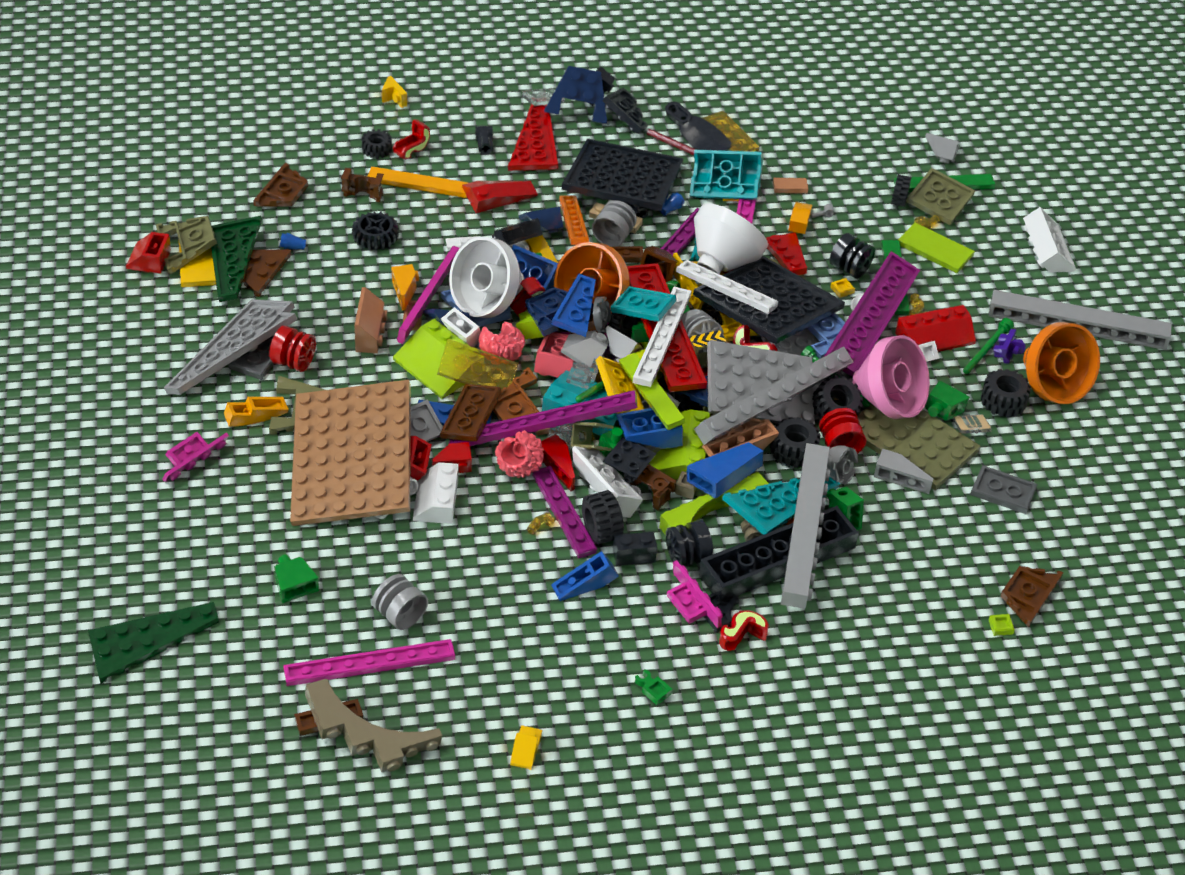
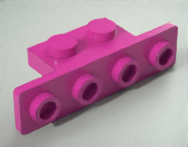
[162,432,229,482]
[667,560,723,628]

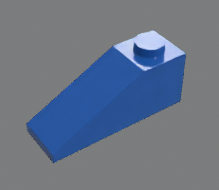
[551,551,619,601]

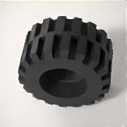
[981,369,1031,417]
[812,375,863,420]
[770,417,821,468]
[582,490,624,544]

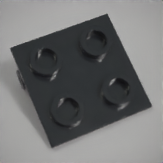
[603,437,657,483]

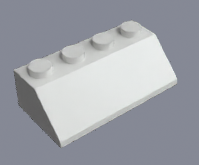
[1023,207,1076,272]
[572,446,643,518]

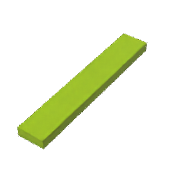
[619,353,685,430]

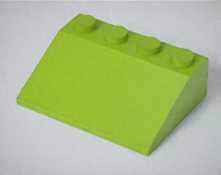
[393,318,484,399]
[649,410,710,480]

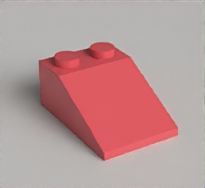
[534,332,576,378]

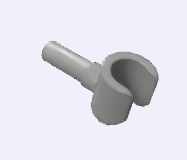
[811,204,834,218]

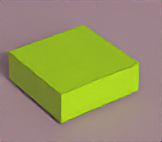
[988,614,1015,636]

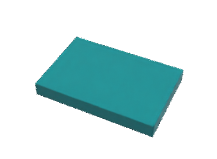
[610,286,677,322]

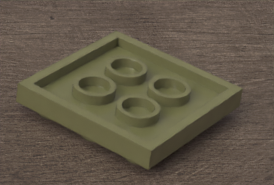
[906,168,975,225]

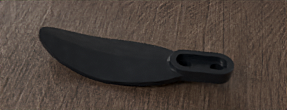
[665,102,732,151]

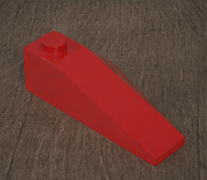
[462,181,538,213]

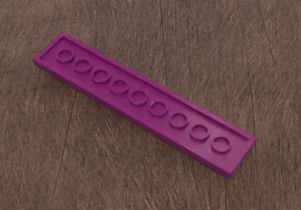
[824,251,920,378]

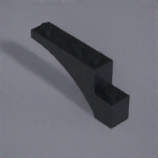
[492,218,543,245]

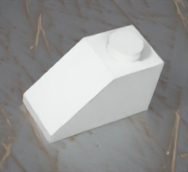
[441,307,481,348]

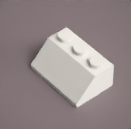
[413,463,458,524]

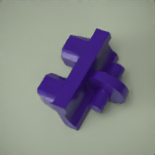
[993,329,1026,364]

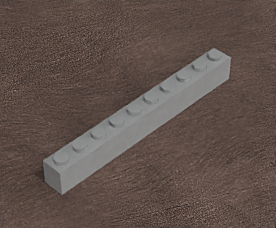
[988,290,1172,350]
[694,347,853,445]
[781,443,832,609]

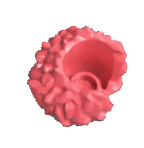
[478,322,525,366]
[495,430,544,478]

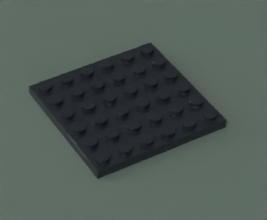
[561,138,684,211]
[693,256,845,344]

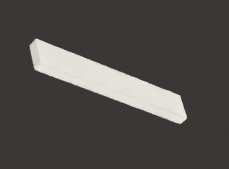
[676,260,778,314]

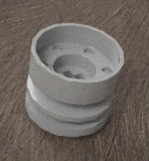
[592,201,637,247]
[681,309,724,353]
[372,574,428,630]

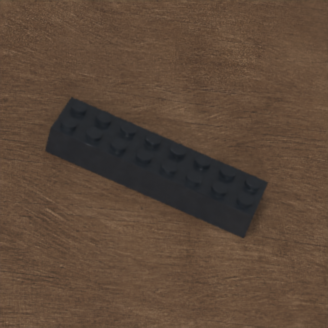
[699,506,859,602]

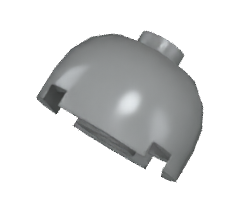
[827,445,858,485]

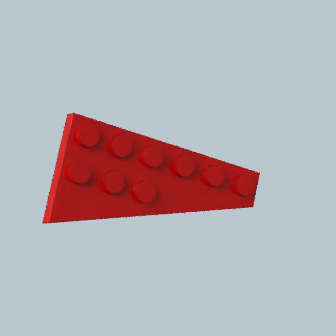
[508,102,558,171]

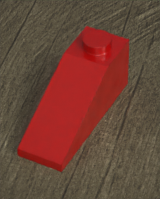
[541,434,575,492]

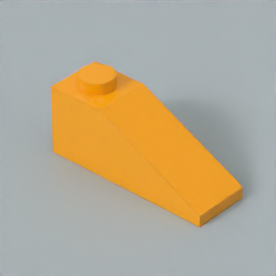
[391,264,419,311]

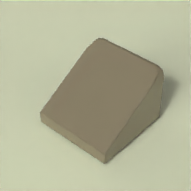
[675,471,697,499]

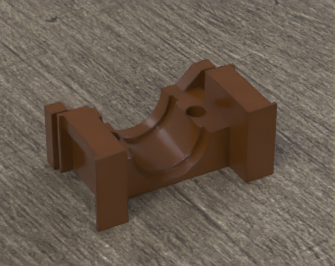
[341,168,384,202]
[623,464,676,511]

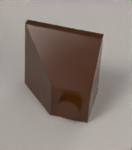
[640,246,677,282]

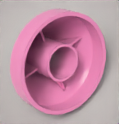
[852,335,930,419]

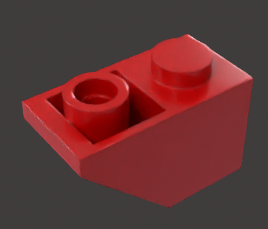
[432,442,472,473]

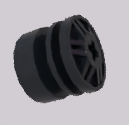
[829,233,875,279]
[665,520,714,566]

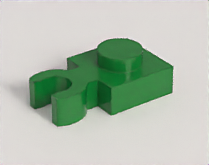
[635,669,673,705]

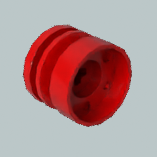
[269,326,316,372]
[819,408,867,454]

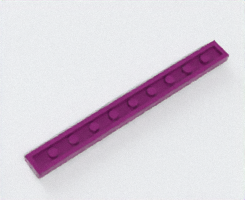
[449,390,637,446]

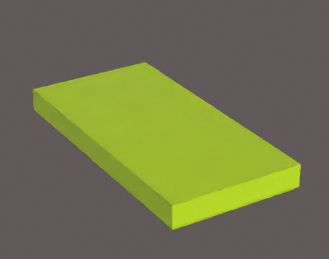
[898,223,975,273]

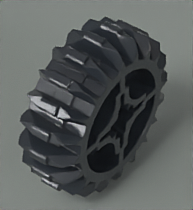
[352,211,399,251]

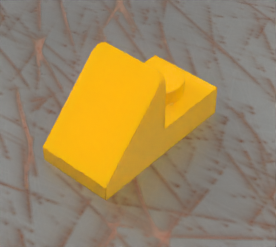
[382,76,407,108]
[510,725,542,770]

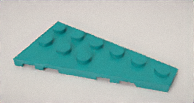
[722,476,840,535]

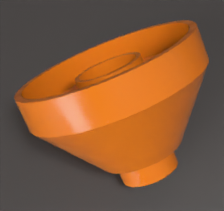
[554,242,629,313]
[1023,322,1100,404]

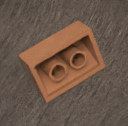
[355,287,388,354]

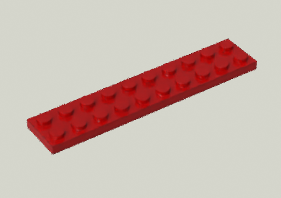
[627,263,707,392]

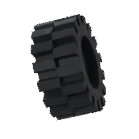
[361,129,392,159]
[891,174,911,207]
[608,312,641,336]

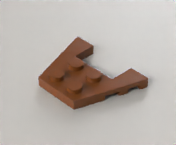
[493,367,539,421]

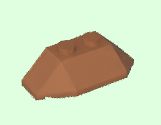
[702,418,779,457]

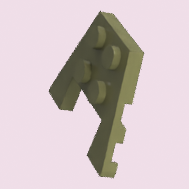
[156,216,217,274]
[269,376,325,435]

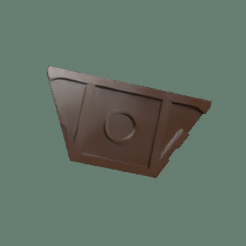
[253,162,308,206]
[243,249,291,297]
[1001,566,1064,627]

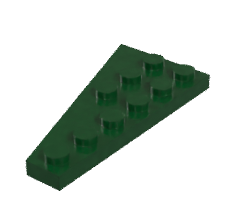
[211,215,262,302]
[88,602,219,684]

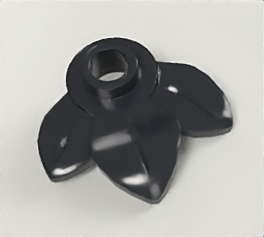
[674,392,703,411]

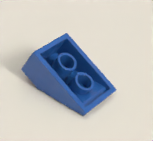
[511,244,558,291]
[616,408,683,449]

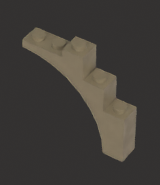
[305,678,442,772]

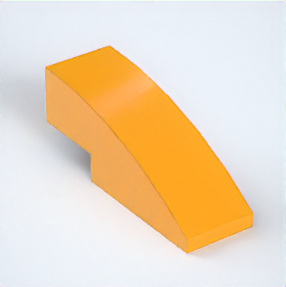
[788,202,812,234]
[224,397,289,427]

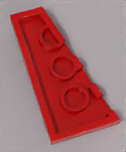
[766,232,807,275]

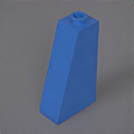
[687,442,763,499]

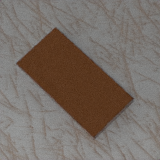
[440,384,502,442]

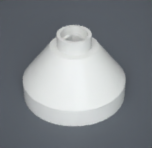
[694,203,768,274]
[449,237,524,318]

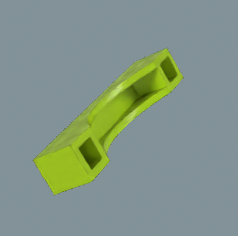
[659,472,769,535]

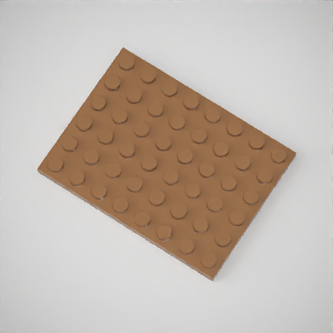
[290,380,411,526]

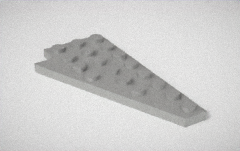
[164,299,297,395]

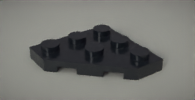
[603,87,648,134]

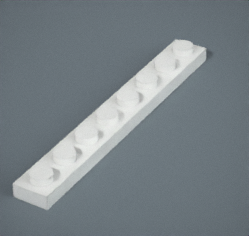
[632,287,691,387]

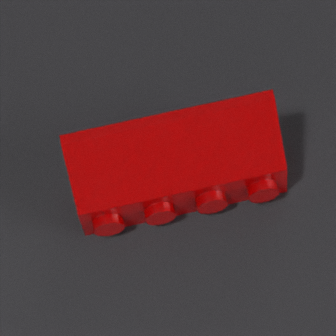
[895,305,976,352]

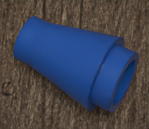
[660,193,685,215]
[280,232,306,250]

